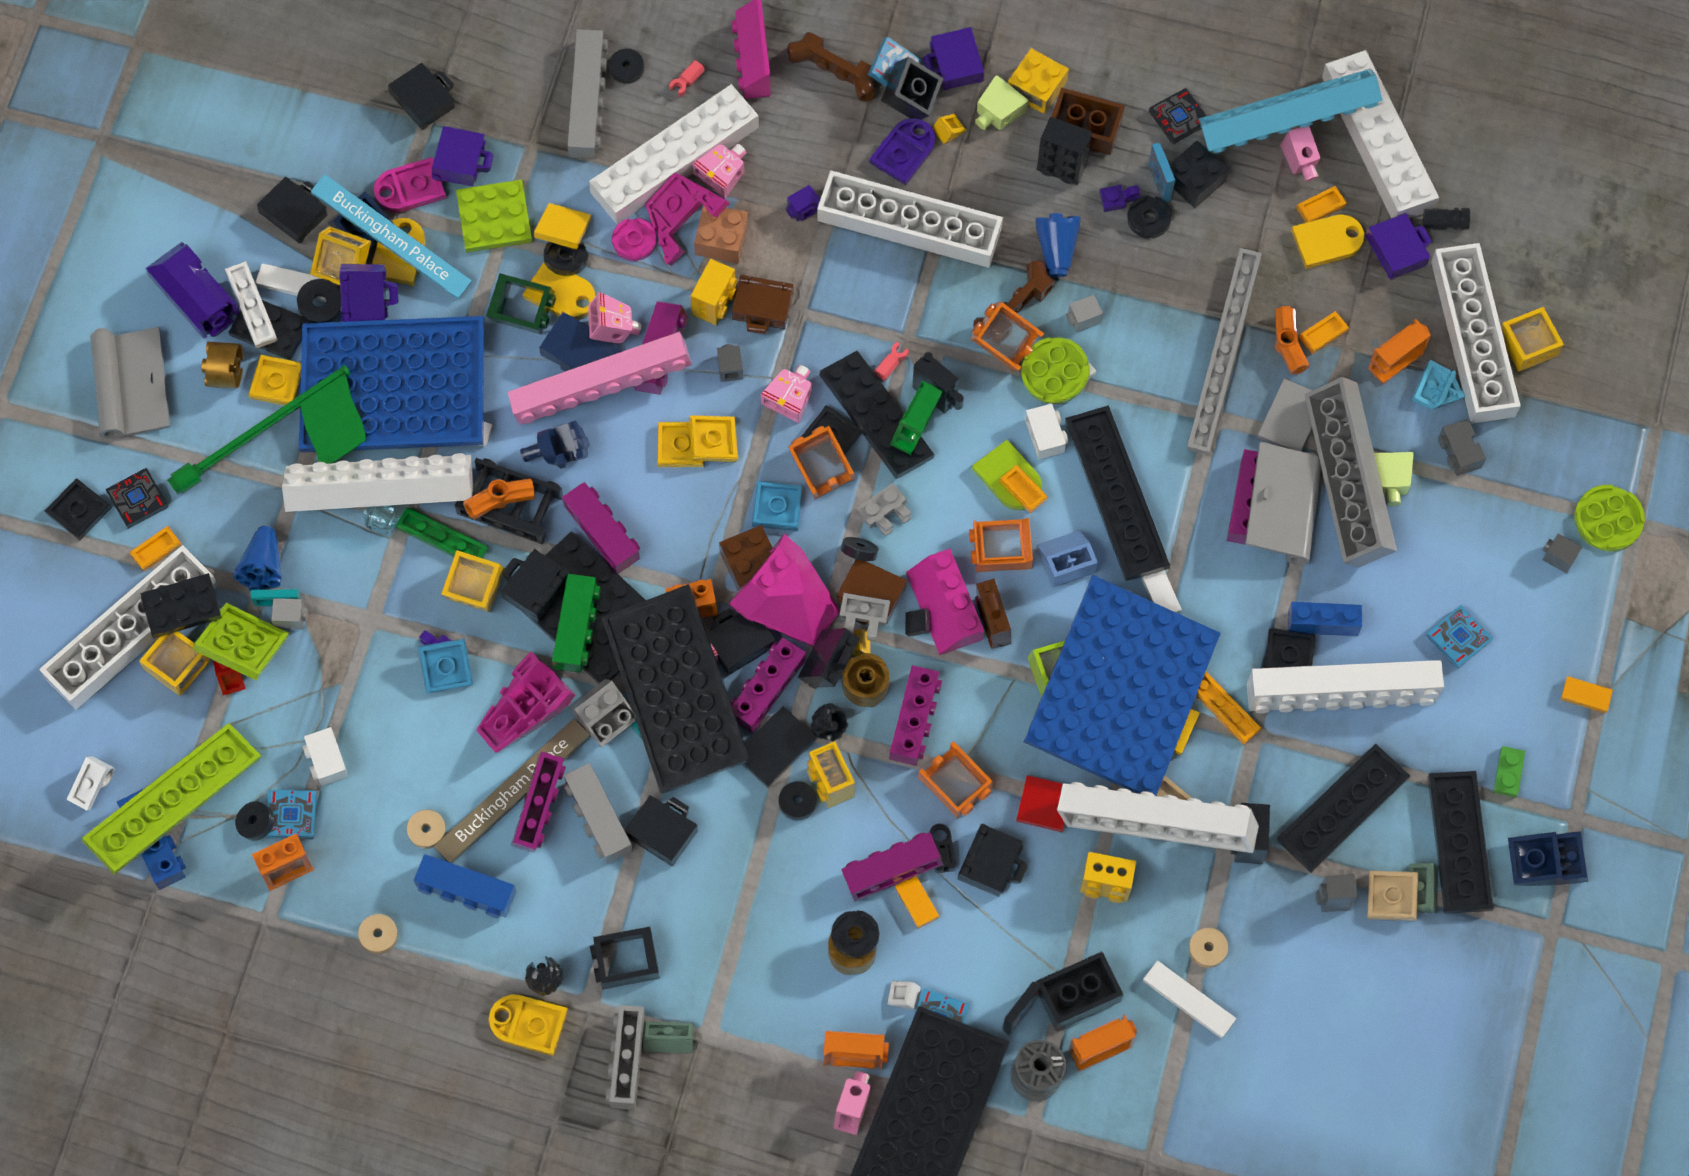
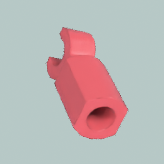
[669,60,705,97]
[874,342,909,381]

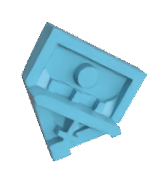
[1411,360,1465,410]

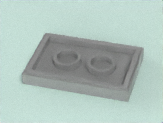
[1257,378,1313,452]

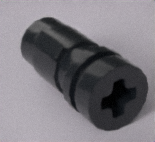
[1423,208,1470,230]

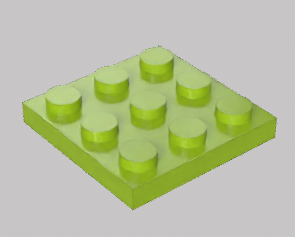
[456,179,532,253]
[193,603,289,681]

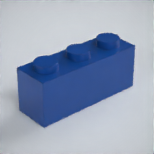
[1288,602,1362,636]

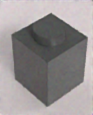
[717,344,743,382]
[1542,534,1582,574]

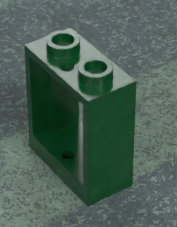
[486,273,556,335]

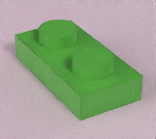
[1493,746,1525,798]

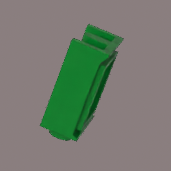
[890,381,943,455]

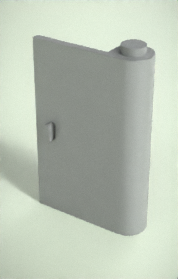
[90,327,170,439]
[1245,442,1322,565]

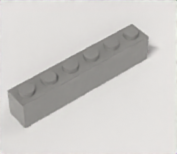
[568,29,608,158]

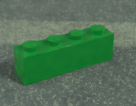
[552,574,600,673]

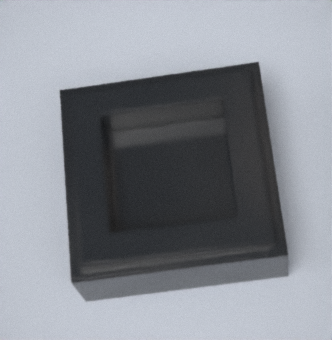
[905,609,930,637]

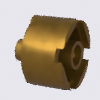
[201,341,244,389]
[842,653,890,707]
[828,928,877,975]

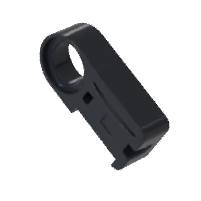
[930,824,956,874]

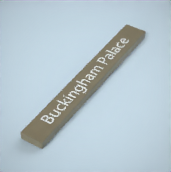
[434,718,590,863]

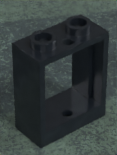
[590,926,660,989]

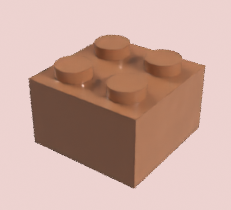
[694,205,748,263]

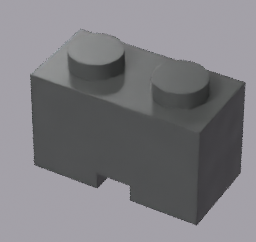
[1438,419,1486,476]
[1316,874,1357,912]

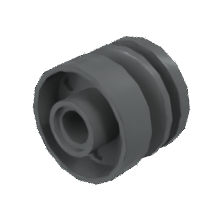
[1010,1040,1066,1101]

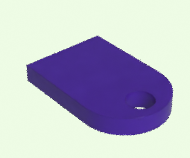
[869,118,935,186]

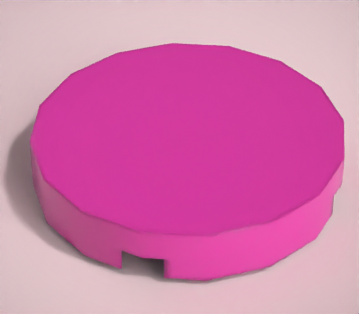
[612,218,657,261]

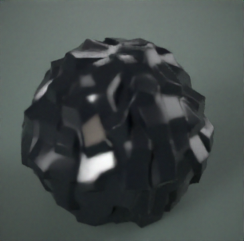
[811,703,848,742]
[525,956,563,996]

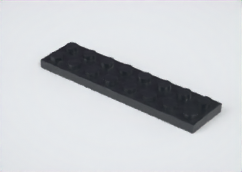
[1065,405,1170,582]

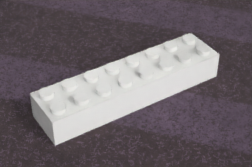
[1322,50,1439,219]
[589,84,759,224]
[817,170,1003,268]
[1431,243,1520,424]
[282,453,473,512]
[39,545,218,710]
[1247,660,1444,714]
[1057,782,1259,853]

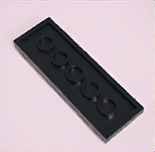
[819,351,935,479]
[1277,744,1410,873]
[1427,771,1494,914]

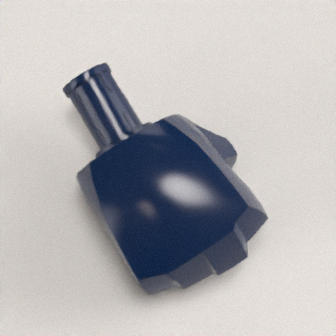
[520,421,590,469]

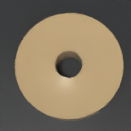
[407,810,446,849]
[358,914,398,954]
[1189,928,1228,968]

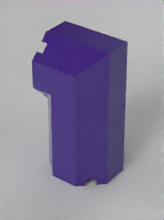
[145,242,239,339]

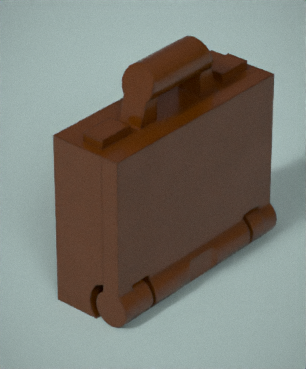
[732,274,794,335]
[837,559,907,625]
[975,578,1011,649]

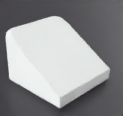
[887,981,921,1010]

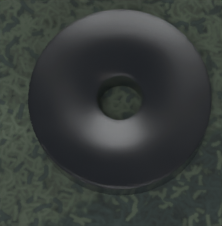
[609,49,644,84]
[841,537,879,561]
[778,781,817,821]
[235,801,274,841]

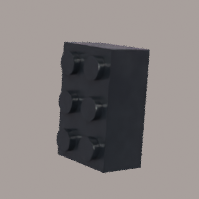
[1036,116,1092,185]
[1036,951,1124,1031]

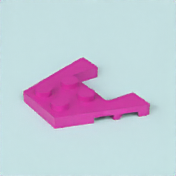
[645,172,730,266]

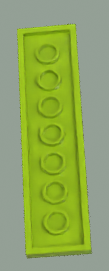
[82,723,261,875]

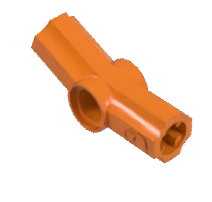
[1275,306,1309,375]
[463,479,535,520]

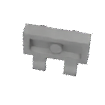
[856,483,911,537]
[840,593,890,641]

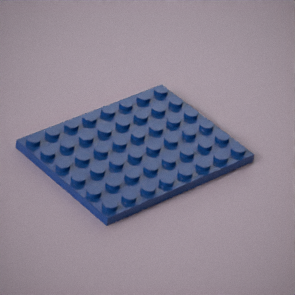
[299,316,485,452]
[1023,575,1221,796]

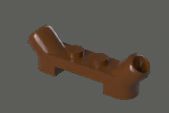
[787,32,876,102]
[973,260,1056,345]

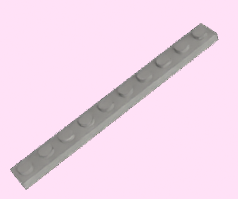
[1187,248,1262,456]

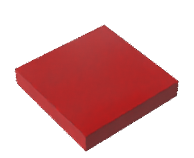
[1016,775,1064,833]

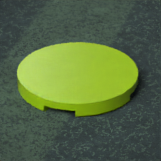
[1021,337,1090,404]
[1574,484,1645,552]

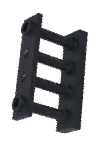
[455,458,563,544]

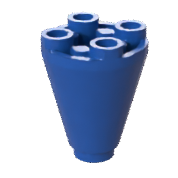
[1036,213,1080,277]
[234,526,282,592]

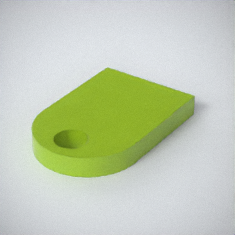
[972,440,1042,510]

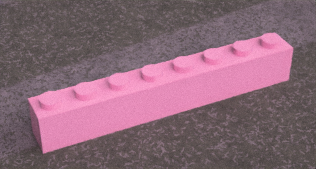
[508,332,692,425]

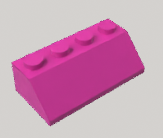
[731,0,771,99]
[906,549,984,655]

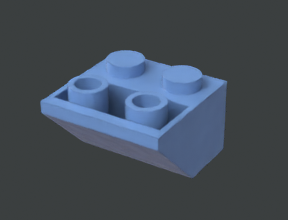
[1036,531,1098,587]

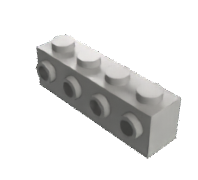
[562,763,632,864]
[606,1005,645,1110]

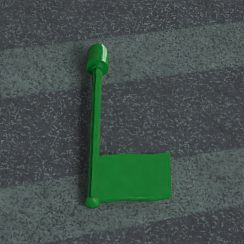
[167,365,366,495]

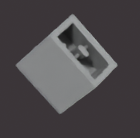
[568,679,636,747]

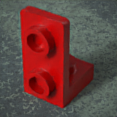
[213,660,246,695]

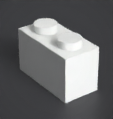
[1025,404,1068,460]
[302,727,349,786]

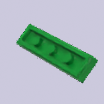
[396,507,489,558]

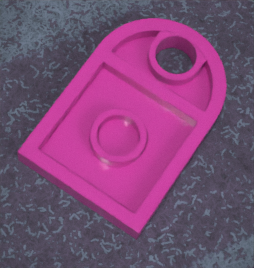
[374,157,446,213]

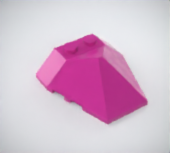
[729,534,840,647]
[476,651,576,753]

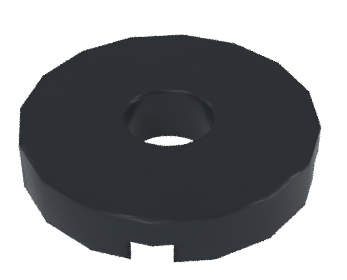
[1127,195,1172,238]
[543,241,588,276]
[296,279,341,323]
[831,910,880,959]

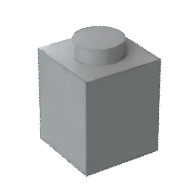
[1066,295,1103,332]
[271,599,308,629]

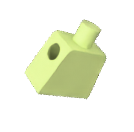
[975,75,1028,130]
[1374,452,1413,506]

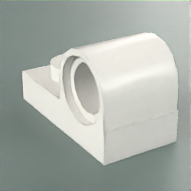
[67,756,115,810]

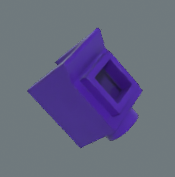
[786,184,821,222]

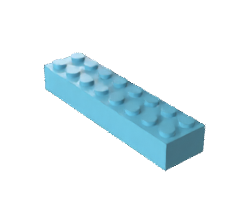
[1199,68,1383,153]

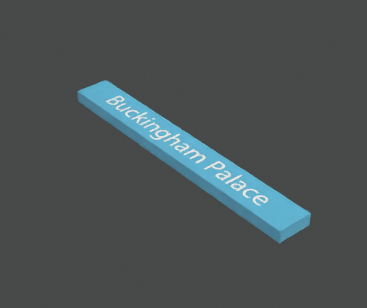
[311,174,472,299]

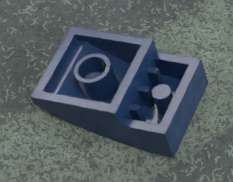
[539,312,622,372]
[1508,831,1588,886]

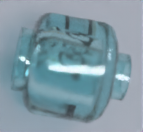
[362,505,399,535]

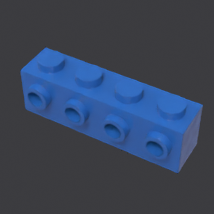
[117,789,186,890]
[414,854,516,918]

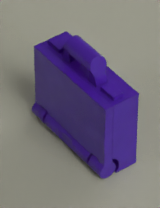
[923,27,984,90]
[432,126,494,187]
[1365,213,1432,280]
[339,264,399,322]

